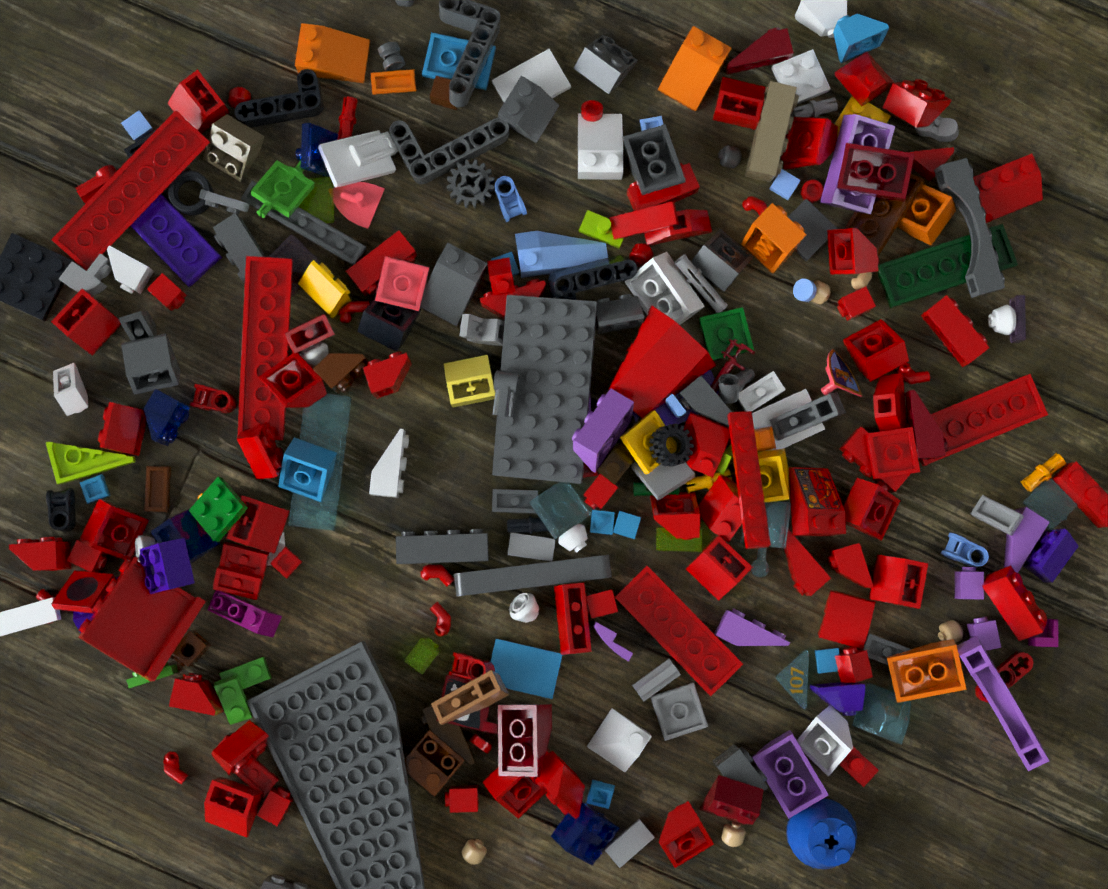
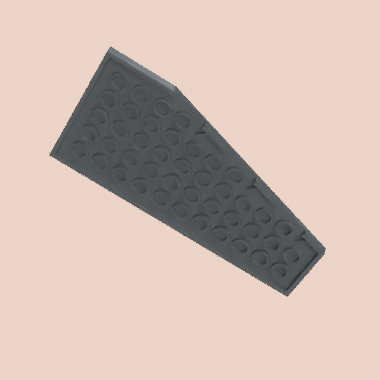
[246,640,425,889]

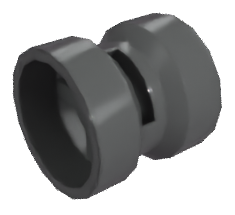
[378,42,405,71]

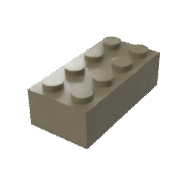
[744,81,799,182]

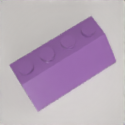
[820,114,895,214]

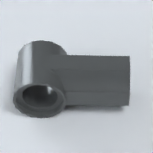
[492,370,521,417]

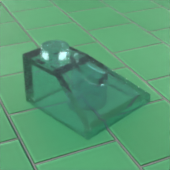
[852,683,911,745]

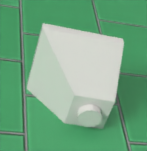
[795,0,847,38]
[797,705,853,776]
[587,708,652,772]

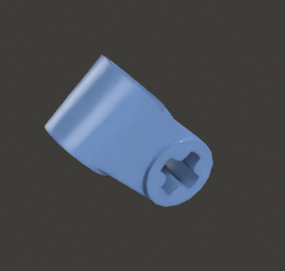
[495,176,527,222]
[941,533,989,567]

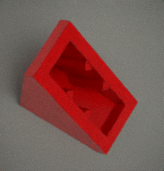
[909,147,954,181]

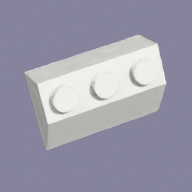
[625,252,705,325]

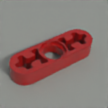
[975,652,1033,703]

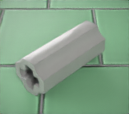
[632,659,681,702]

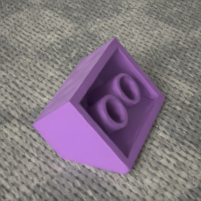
[572,389,634,473]
[752,730,828,819]

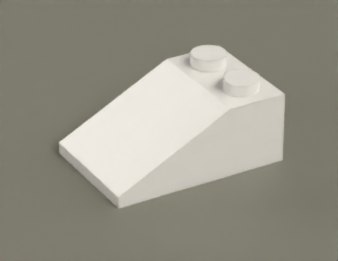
[578,114,623,180]

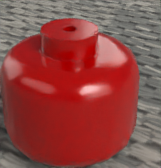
[228,87,251,109]
[629,243,654,267]

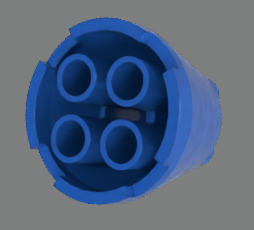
[787,798,857,869]

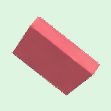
[375,256,430,311]

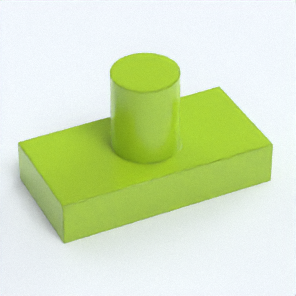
[579,210,624,249]

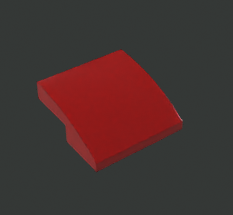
[213,542,270,600]
[818,590,875,649]

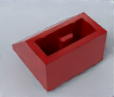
[167,70,230,134]
[712,77,765,130]
[883,79,952,128]
[51,288,121,356]
[363,351,412,399]
[98,402,149,456]
[237,422,284,479]
[227,495,290,554]
[685,536,753,601]
[9,537,72,571]
[869,555,928,609]
[212,720,269,776]
[535,750,585,819]
[204,777,264,838]

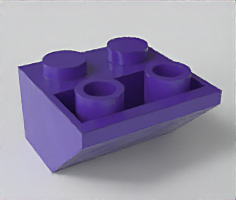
[1023,529,1078,583]
[139,538,195,594]

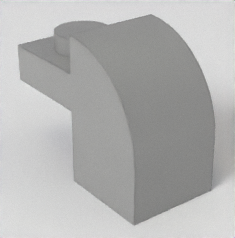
[59,254,112,295]
[459,314,505,346]

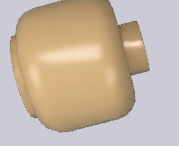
[811,280,831,304]
[938,620,963,643]
[721,821,746,847]
[461,839,487,864]

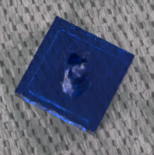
[295,123,338,178]

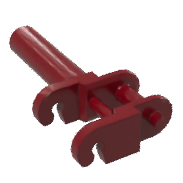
[710,339,755,393]

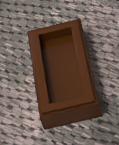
[144,466,171,512]

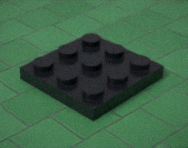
[0,233,74,321]

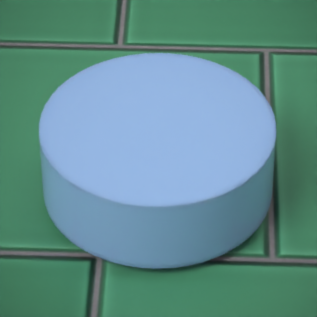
[793,279,817,302]

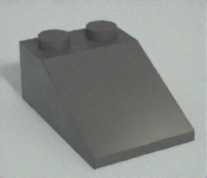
[623,124,686,195]
[420,243,488,327]

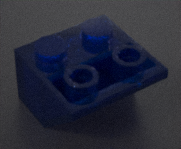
[144,389,190,446]
[150,509,220,564]
[551,801,619,865]

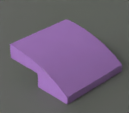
[593,621,633,662]

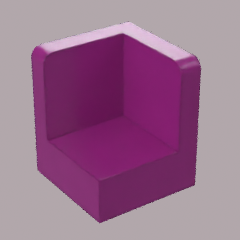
[1028,619,1058,647]

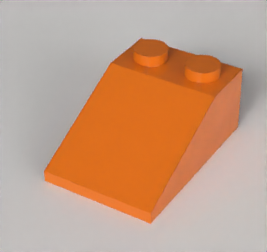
[295,23,370,83]
[658,26,731,112]
[897,185,956,245]
[887,639,967,703]

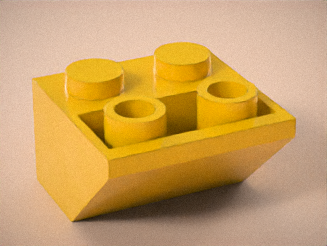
[298,260,352,319]

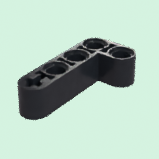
[235,69,324,128]
[548,255,637,300]

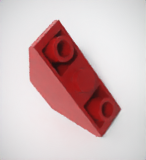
[644,209,712,246]
[480,279,546,319]
[873,373,907,432]

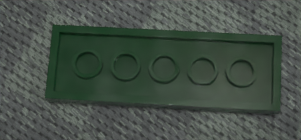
[877,224,1018,309]

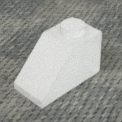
[107,246,154,294]
[53,363,88,416]

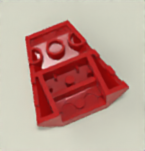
[609,305,716,418]

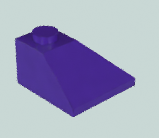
[810,682,865,716]

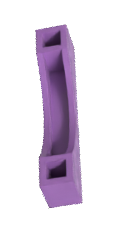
[957,636,1049,771]

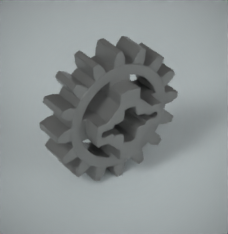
[447,159,495,209]

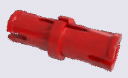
[337,97,358,140]

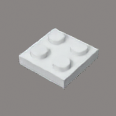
[771,49,831,104]

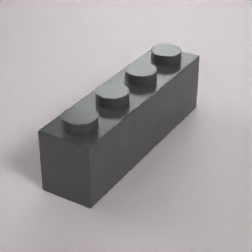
[213,213,266,284]
[396,529,489,564]

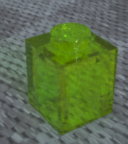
[404,637,440,675]

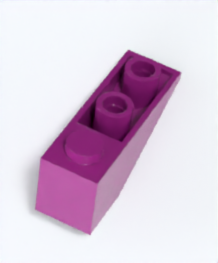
[208,590,282,637]

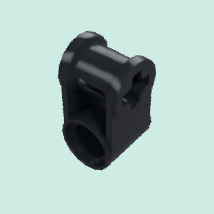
[46,488,76,532]

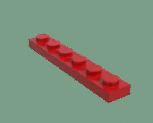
[727,411,771,549]

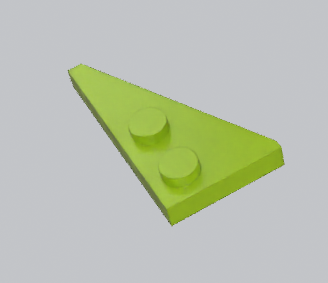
[46,442,136,485]

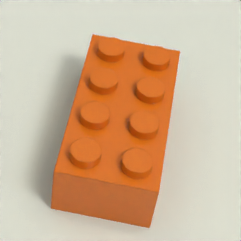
[741,203,807,274]

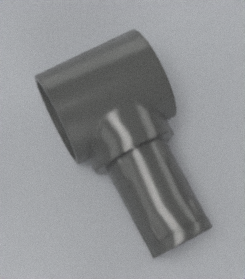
[718,367,755,404]

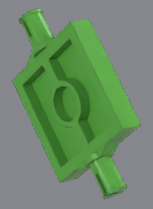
[251,159,315,218]

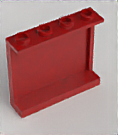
[78,556,206,682]

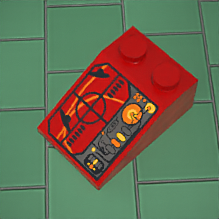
[789,467,846,536]

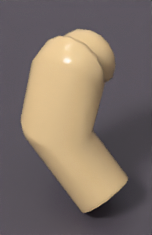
[851,272,872,290]

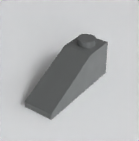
[678,376,732,427]
[769,392,846,441]

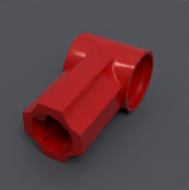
[76,165,117,204]

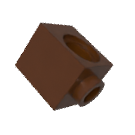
[173,630,211,667]

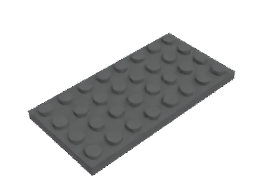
[492,295,598,484]

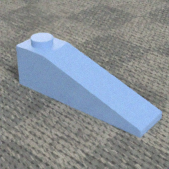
[515,231,608,278]

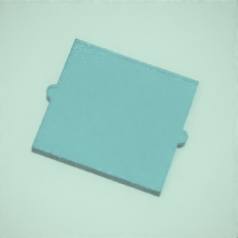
[1022,478,1078,530]

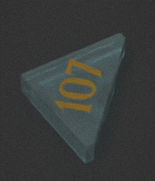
[775,649,809,710]

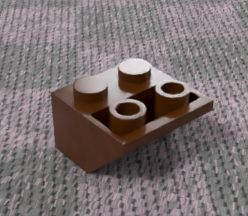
[313,353,369,394]
[405,730,465,797]

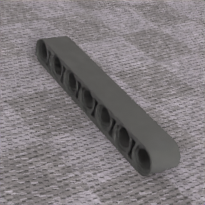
[454,555,612,597]

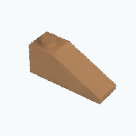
[431,670,509,725]

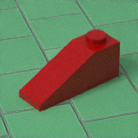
[779,526,831,596]

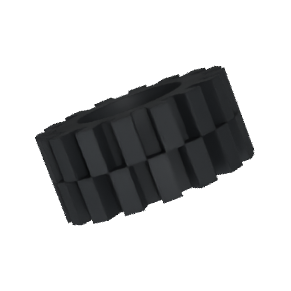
[649,424,694,467]

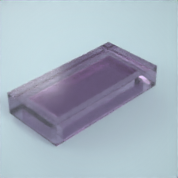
[1009,295,1026,343]

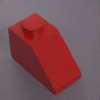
[283,314,335,354]
[828,543,874,588]

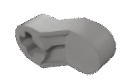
[915,116,959,142]

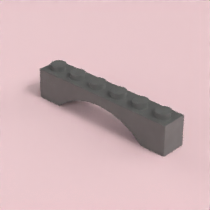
[934,158,1005,298]

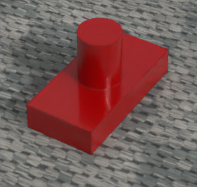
[839,747,879,787]

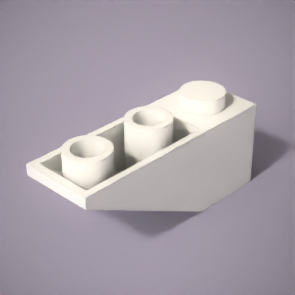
[369,429,409,498]

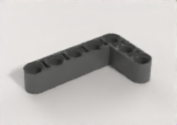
[439,0,501,107]
[389,118,509,184]

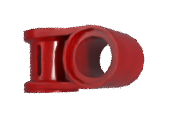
[189,384,236,413]
[448,652,495,680]

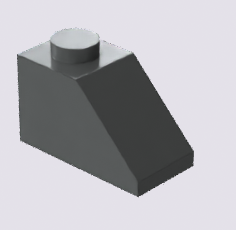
[119,310,157,341]

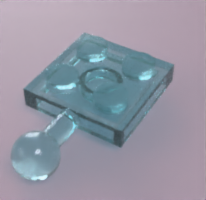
[741,501,791,578]

